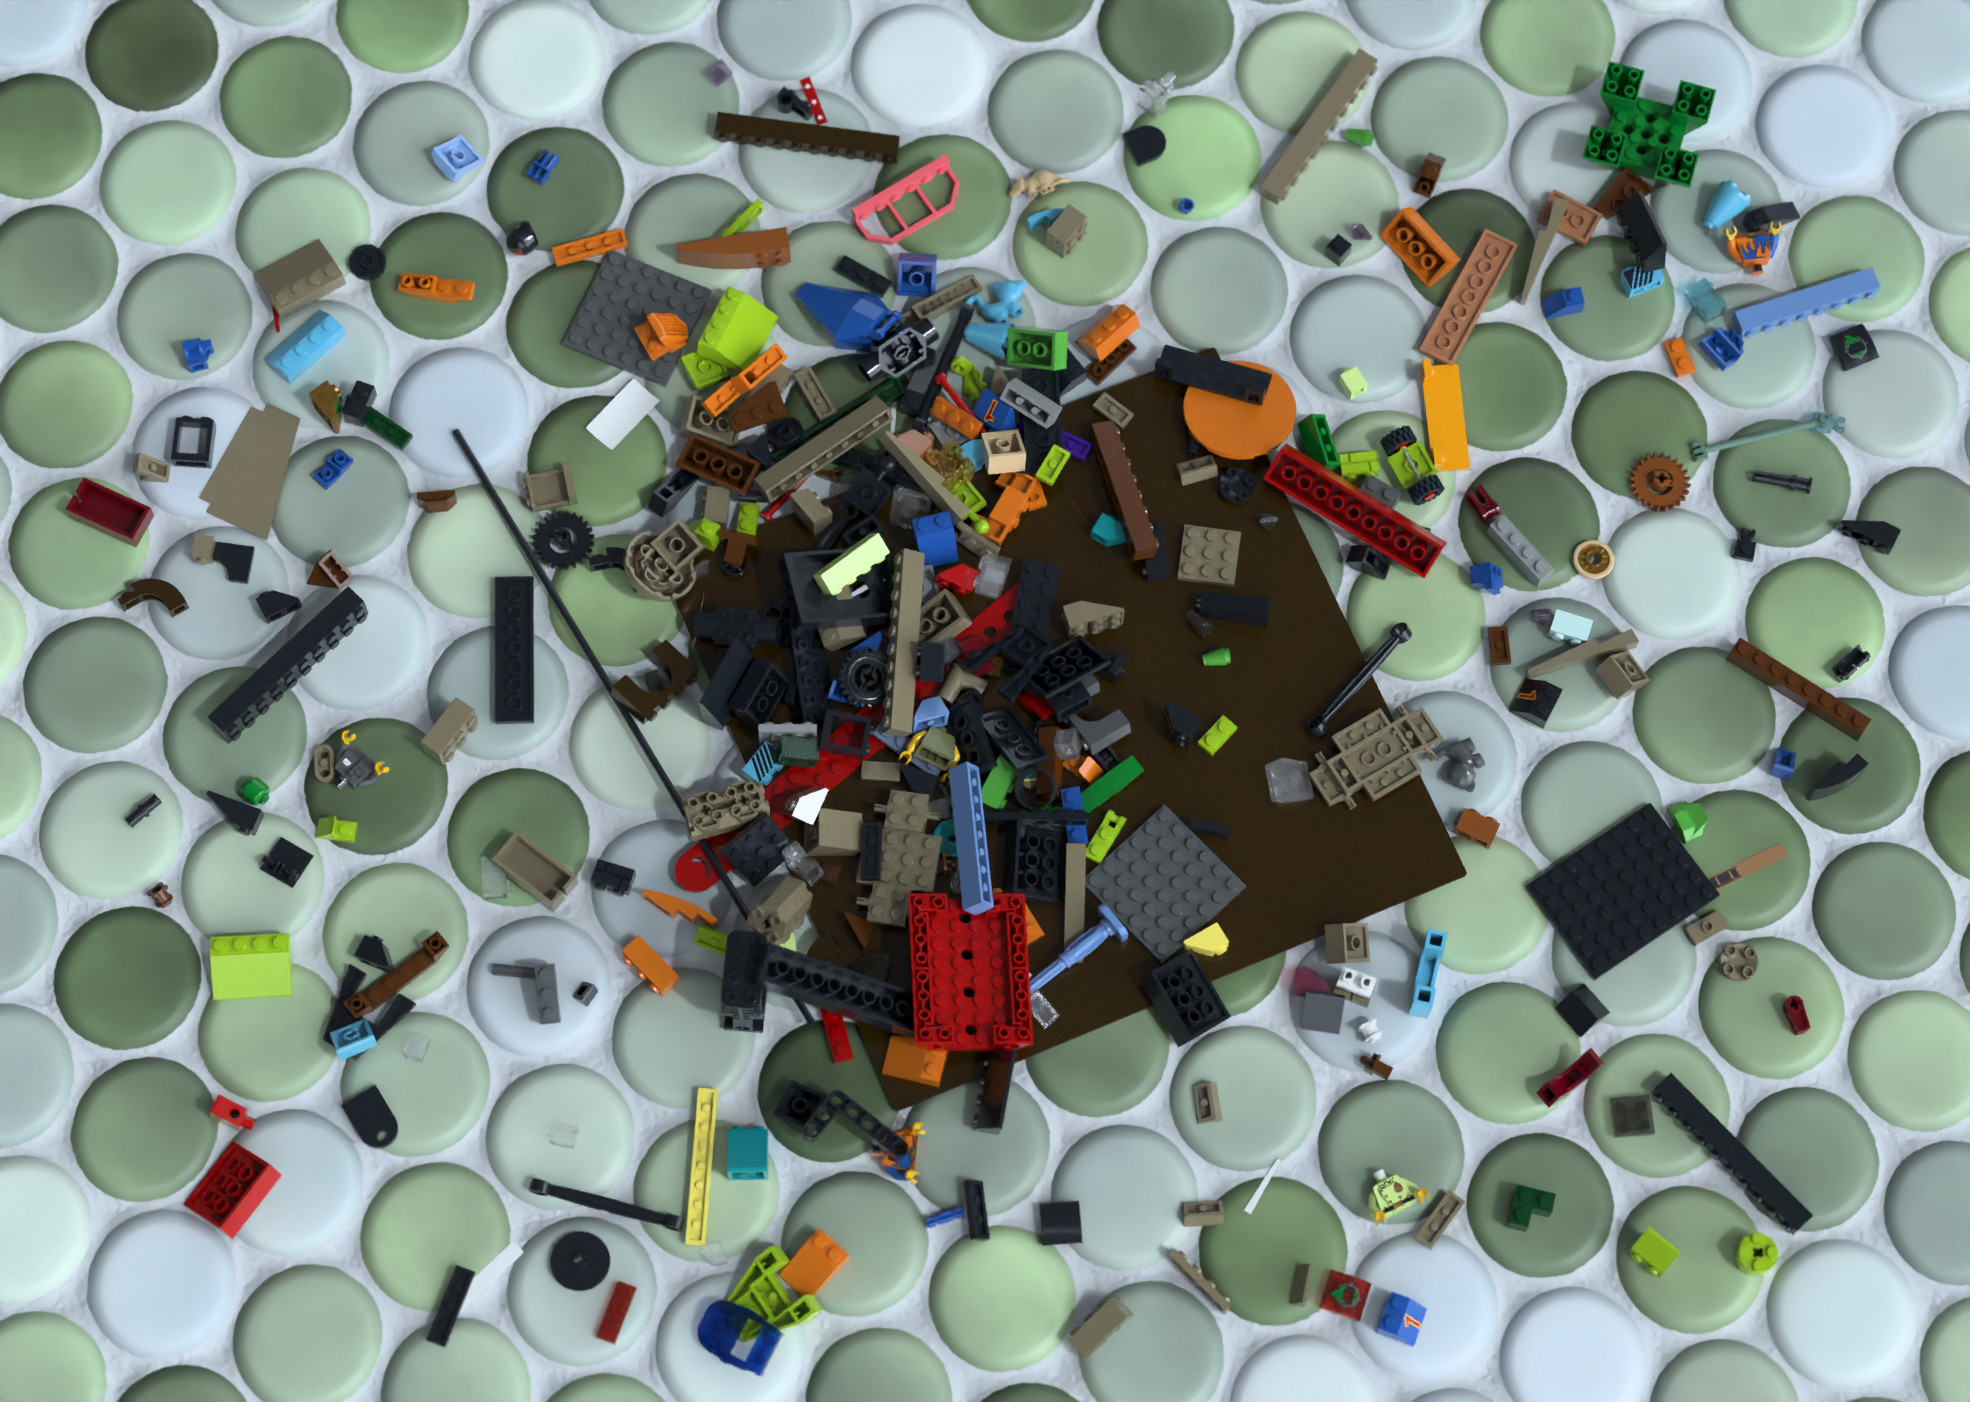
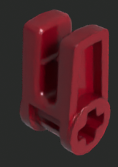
[1466,485,1501,524]
[1782,995,1810,1035]

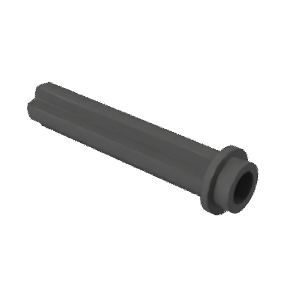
[492,964,536,979]

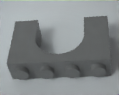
[1063,674,1131,755]

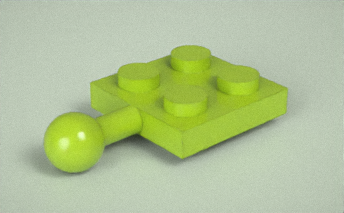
[680,350,731,391]
[946,476,989,534]

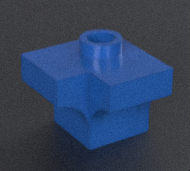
[181,338,215,373]
[1469,562,1504,595]

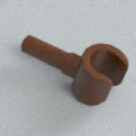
[816,469,843,483]

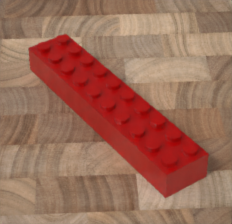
[1263,443,1447,578]

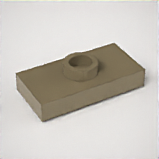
[1685,910,1729,946]

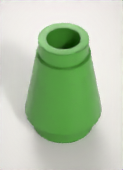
[1345,128,1374,147]
[1202,647,1231,666]

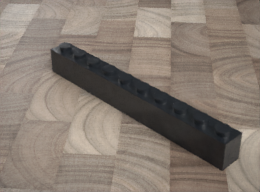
[1652,1073,1813,1235]

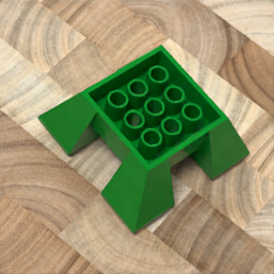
[1582,61,1716,188]

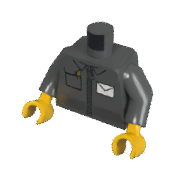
[332,730,389,791]

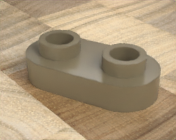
[314,744,335,784]

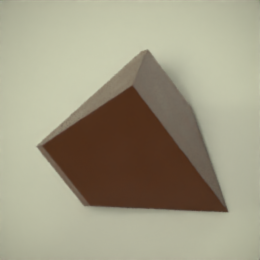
[307,549,354,589]

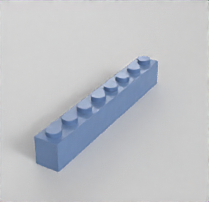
[1732,267,1881,338]
[949,762,994,915]

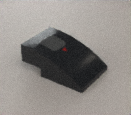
[1806,753,1869,801]

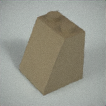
[804,808,864,856]

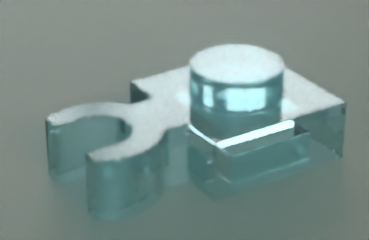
[1811,412,1846,434]

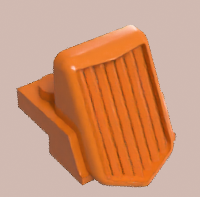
[634,313,688,361]

